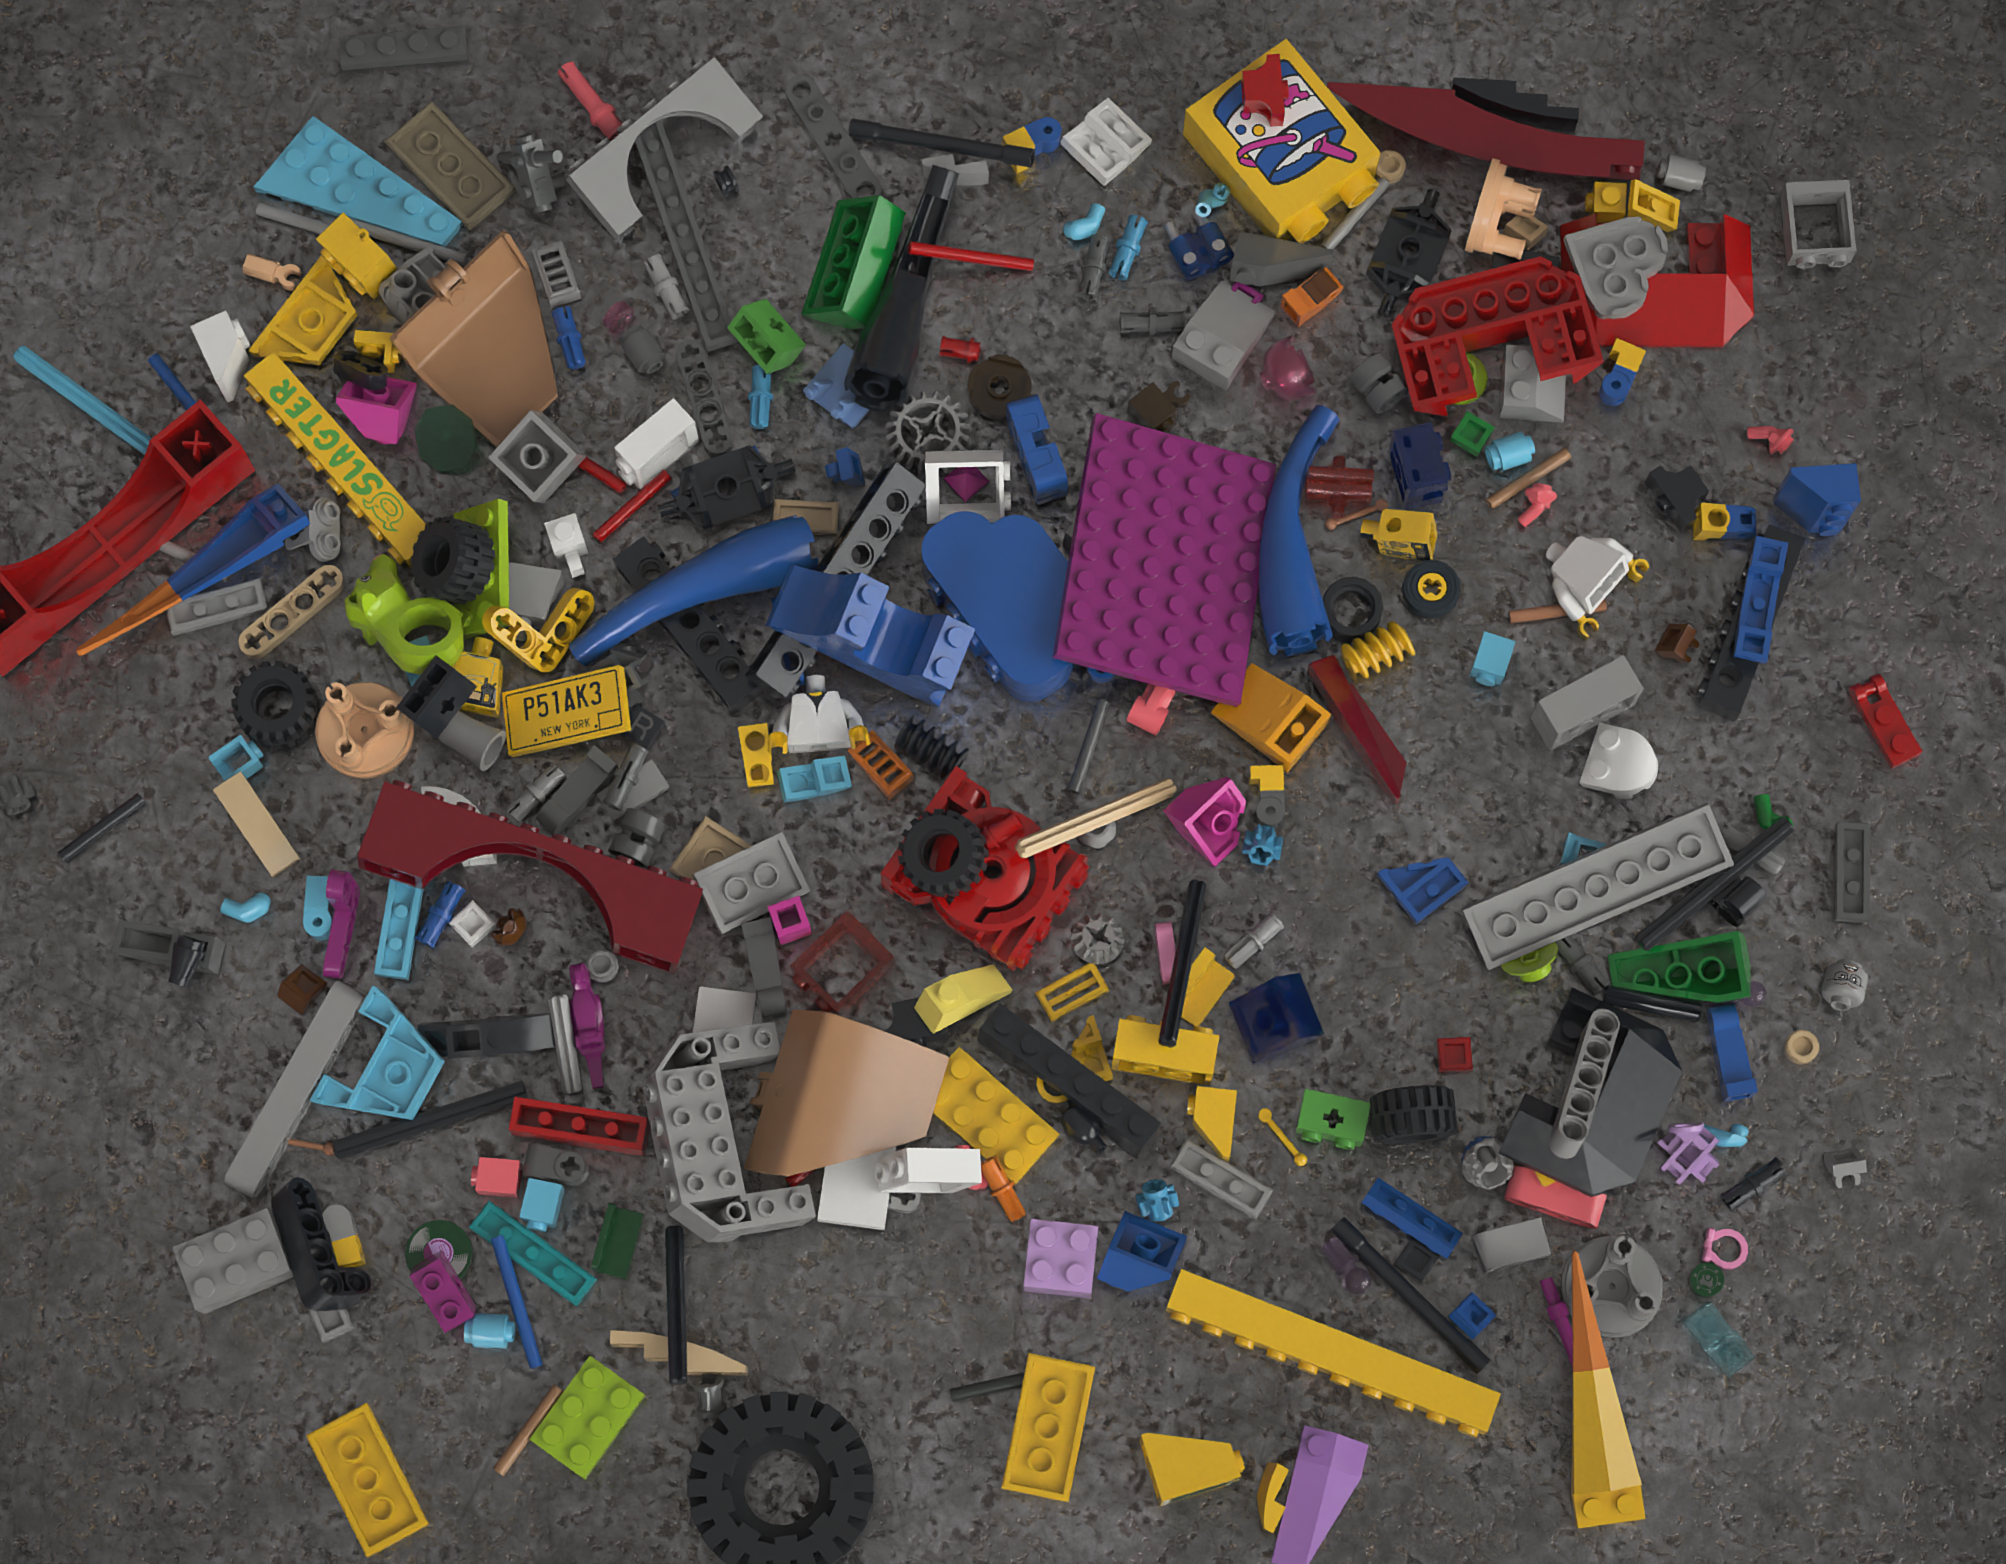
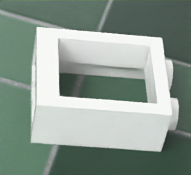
[614,398,699,490]
[925,450,1011,524]
[875,1148,982,1193]

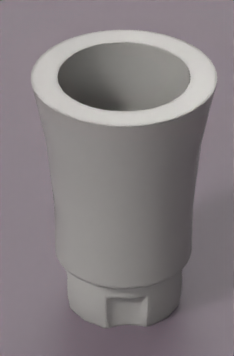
[438,711,506,771]

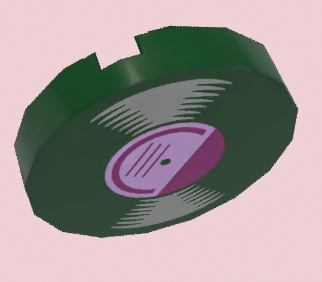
[405,1219,474,1280]

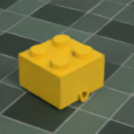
[316,212,398,300]

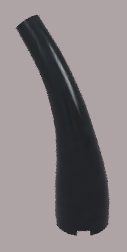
[844,164,960,412]

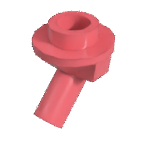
[1747,426,1794,454]
[1517,483,1557,527]

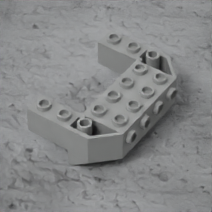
[641,1022,816,1242]

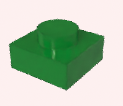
[1450,411,1495,457]

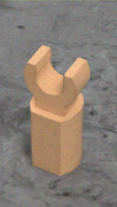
[242,253,302,291]

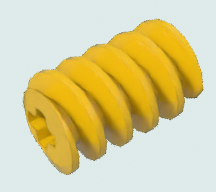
[1341,621,1415,683]

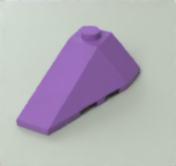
[1271,1425,1368,1564]

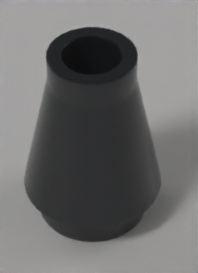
[168,935,206,987]

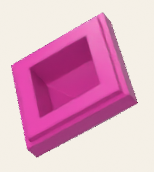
[944,467,989,502]

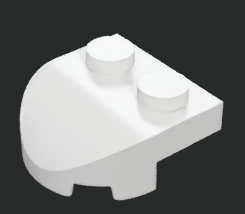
[1580,723,1658,799]

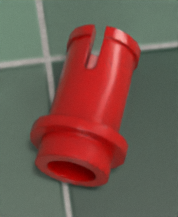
[939,336,981,364]
[980,810,1024,849]

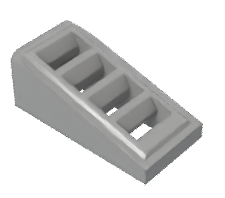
[532,240,582,309]

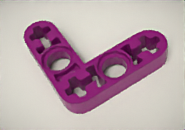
[323,869,360,979]

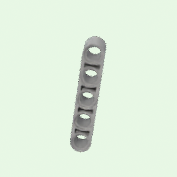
[1549,1009,1620,1159]

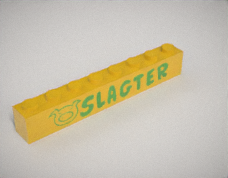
[243,351,426,570]

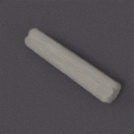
[548,995,582,1094]

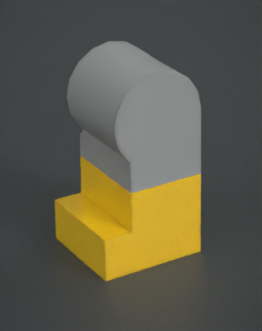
[322,1205,366,1268]

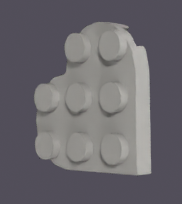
[1563,217,1668,319]

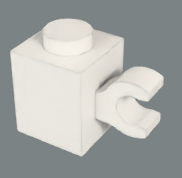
[544,513,589,578]

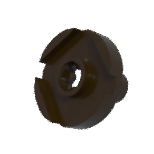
[967,355,1032,419]

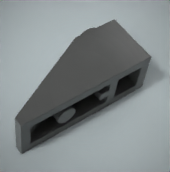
[1230,231,1333,286]

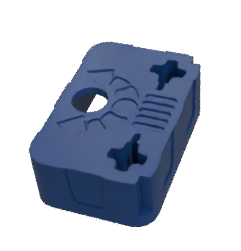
[1006,394,1068,506]

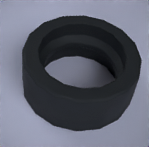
[1323,577,1384,642]

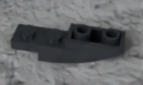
[417,1013,555,1059]

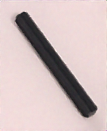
[665,1225,688,1385]

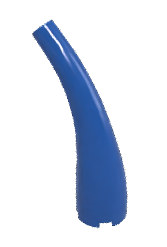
[1258,404,1340,657]
[569,515,818,666]

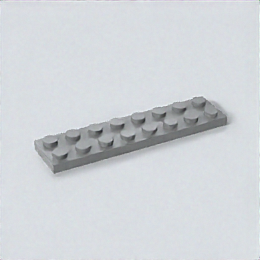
[1461,803,1734,970]

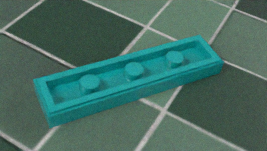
[469,1200,597,1307]

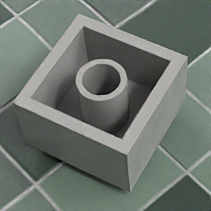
[488,410,587,503]

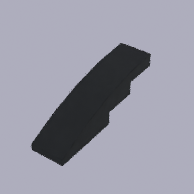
[1450,77,1579,132]

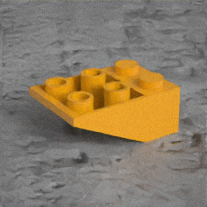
[1211,663,1331,773]

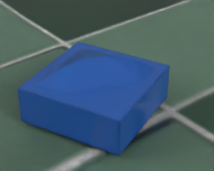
[1448,1292,1496,1340]

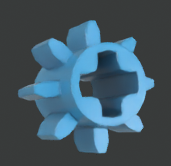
[1242,824,1283,866]
[1135,1179,1179,1221]

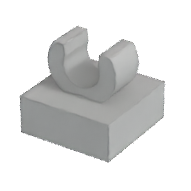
[1824,1148,1867,1188]

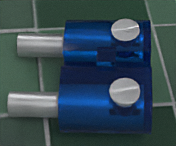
[1164,211,1234,280]

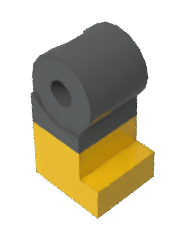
[1249,765,1285,828]

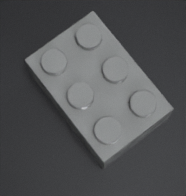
[1530,655,1644,751]
[172,1208,293,1314]

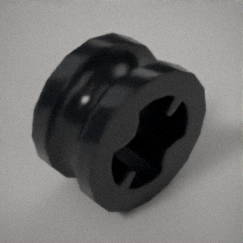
[713,165,740,197]

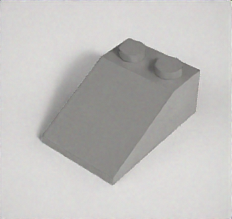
[1172,280,1276,391]

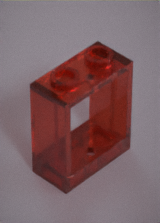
[790,910,895,1016]

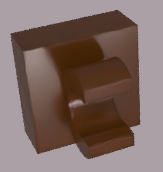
[1654,624,1700,662]

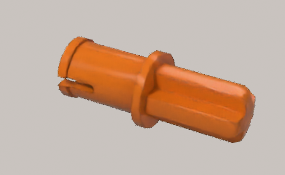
[981,1155,1026,1222]

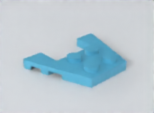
[310,985,445,1120]

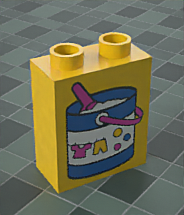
[1183,39,1381,243]

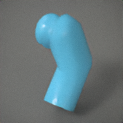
[1195,183,1230,217]
[220,892,271,923]

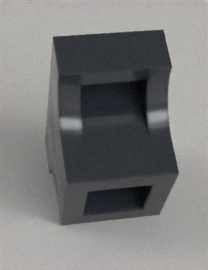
[1645,465,1709,534]
[884,998,949,1047]

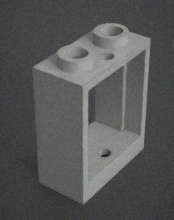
[1780,180,1856,269]

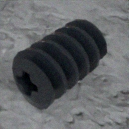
[894,715,969,780]

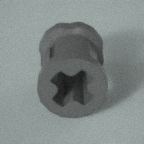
[693,1374,727,1418]

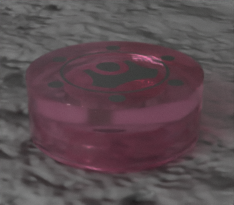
[603,301,634,333]

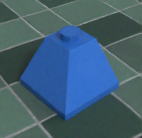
[1097,1211,1187,1292]

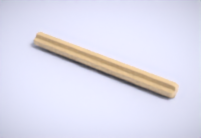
[1015,778,1177,858]

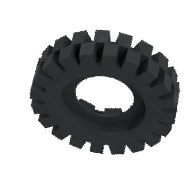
[687,1391,875,1564]

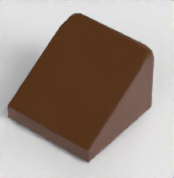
[277,964,327,1015]

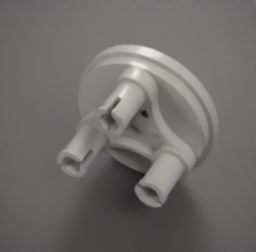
[1560,1236,1663,1338]

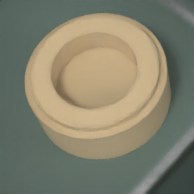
[1375,150,1406,184]
[1784,1030,1819,1065]

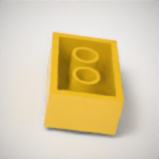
[1111,1015,1219,1086]

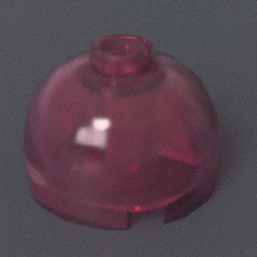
[1259,334,1318,401]

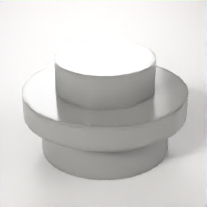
[586,949,619,983]

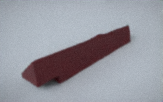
[1307,655,1407,805]

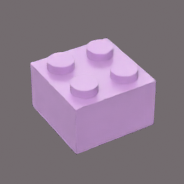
[1023,1219,1098,1298]

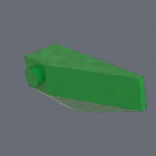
[1608,931,1751,1003]

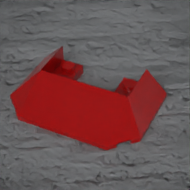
[1559,213,1754,347]
[1392,256,1604,417]

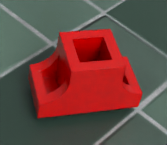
[1241,54,1289,127]

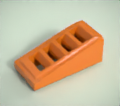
[847,730,915,800]

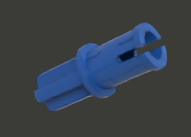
[551,306,585,370]

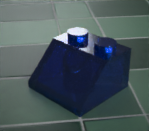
[1229,973,1324,1064]

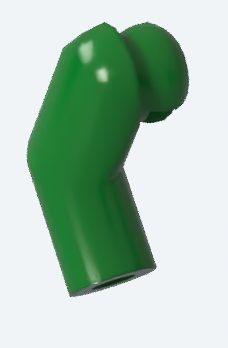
[1753,794,1793,830]

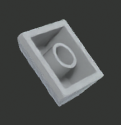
[1499,345,1566,423]

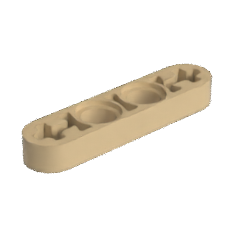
[238,565,345,660]

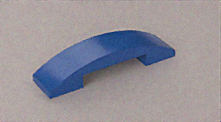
[1734,536,1788,664]

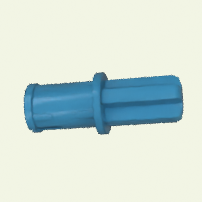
[748,365,773,430]

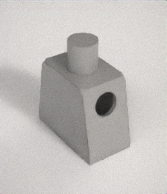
[509,562,565,641]

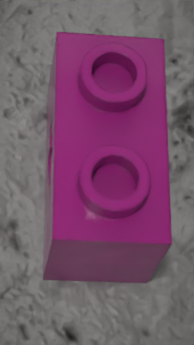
[409,1250,477,1333]

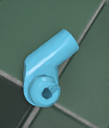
[1063,203,1106,240]
[1699,1123,1749,1147]

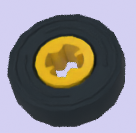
[1402,560,1461,618]

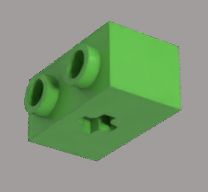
[727,299,806,374]
[1295,1089,1370,1150]

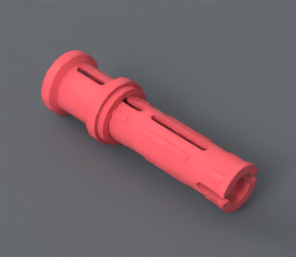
[557,61,623,141]

